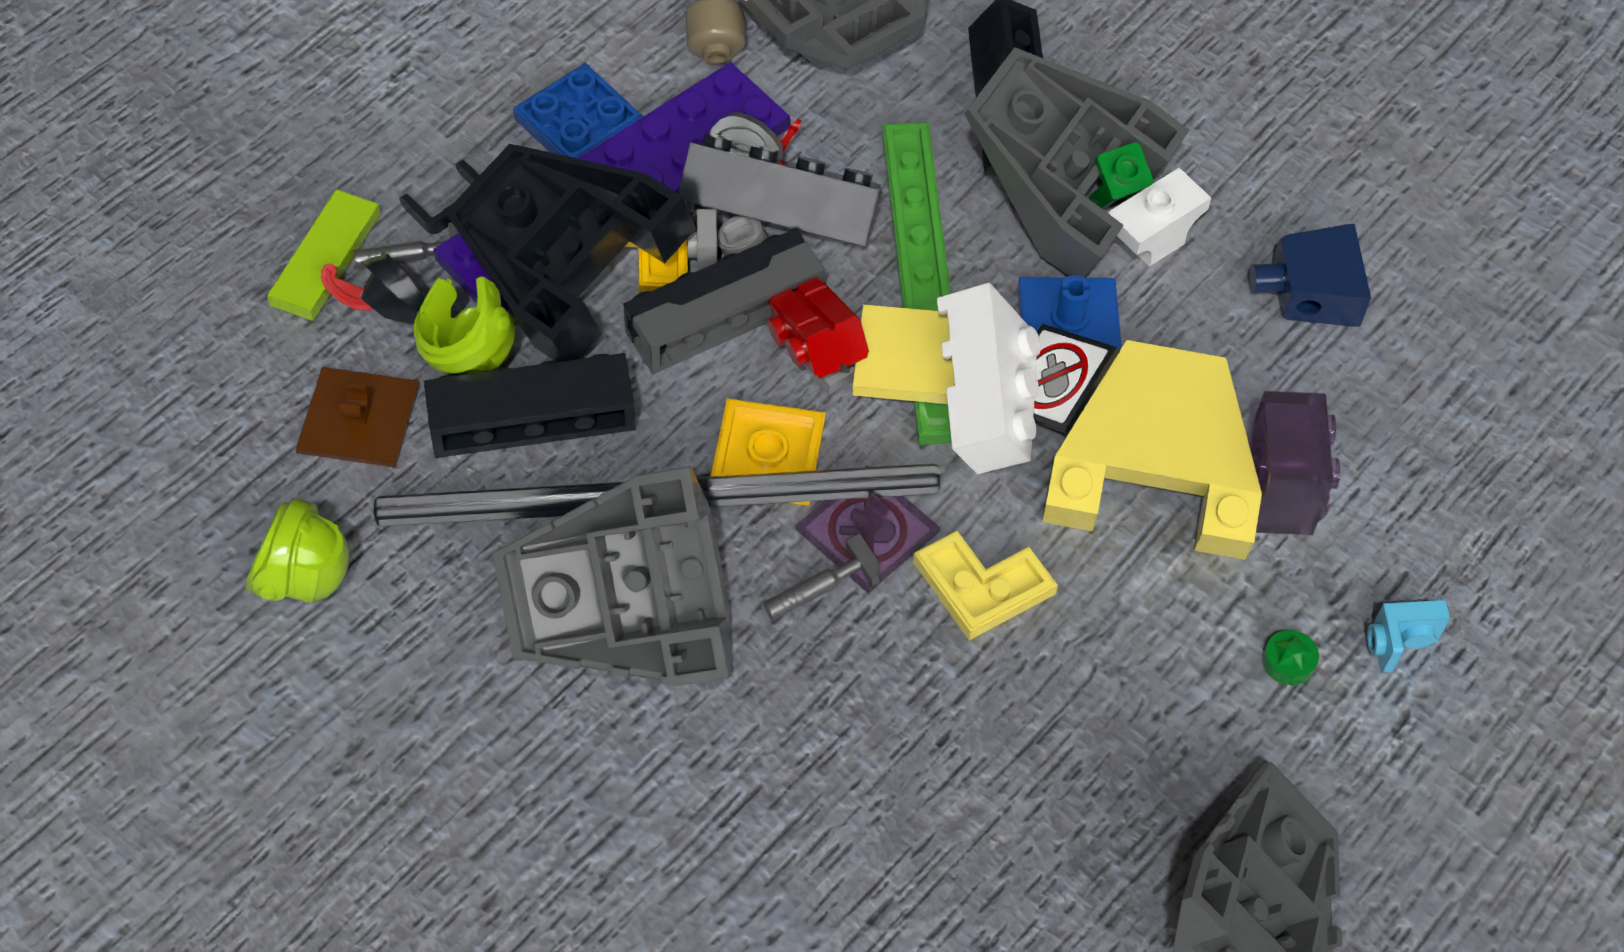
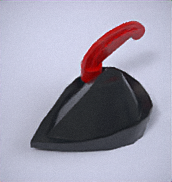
[321,252,425,325]

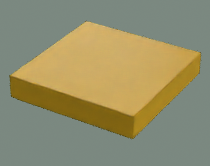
[710,398,826,506]

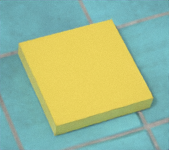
[853,304,955,404]

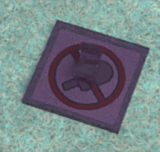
[795,465,941,594]

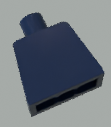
[1249,224,1371,327]

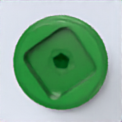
[1263,630,1319,685]

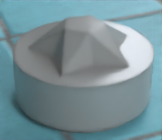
[717,215,767,256]

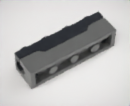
[623,228,825,375]

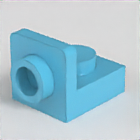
[1367,600,1450,673]

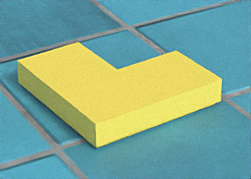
[913,531,1058,641]

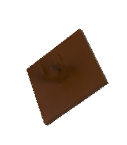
[296,367,420,468]

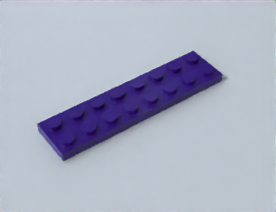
[434,62,790,312]

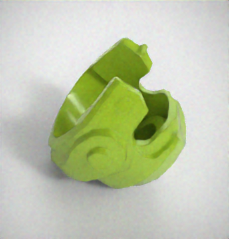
[414,276,515,375]
[244,498,349,604]

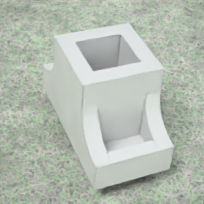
[1107,168,1211,267]

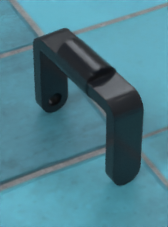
[399,159,479,234]

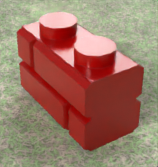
[767,277,869,378]

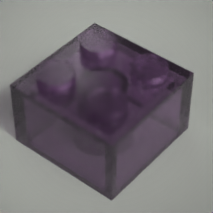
[1248,391,1340,535]

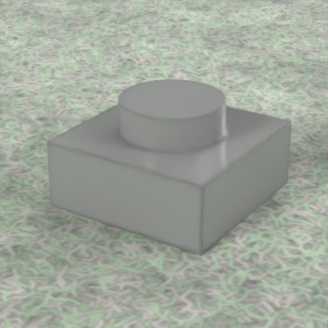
[688,209,717,271]

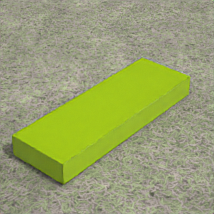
[267,189,381,321]

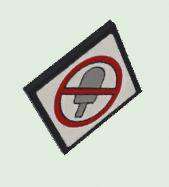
[1033,324,1120,434]

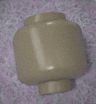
[685,0,746,65]

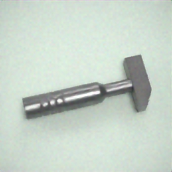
[354,223,458,269]
[763,533,879,621]

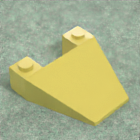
[1042,340,1262,560]

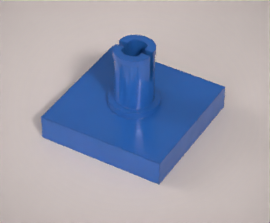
[1017,275,1122,350]

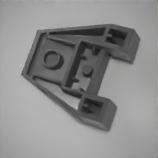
[965,47,1190,277]

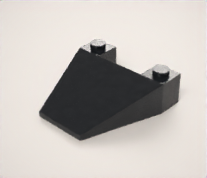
[445,143,696,362]

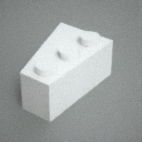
[937,282,1041,474]

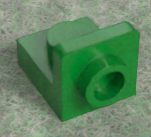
[1088,142,1155,210]

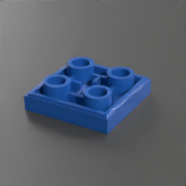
[513,63,644,158]

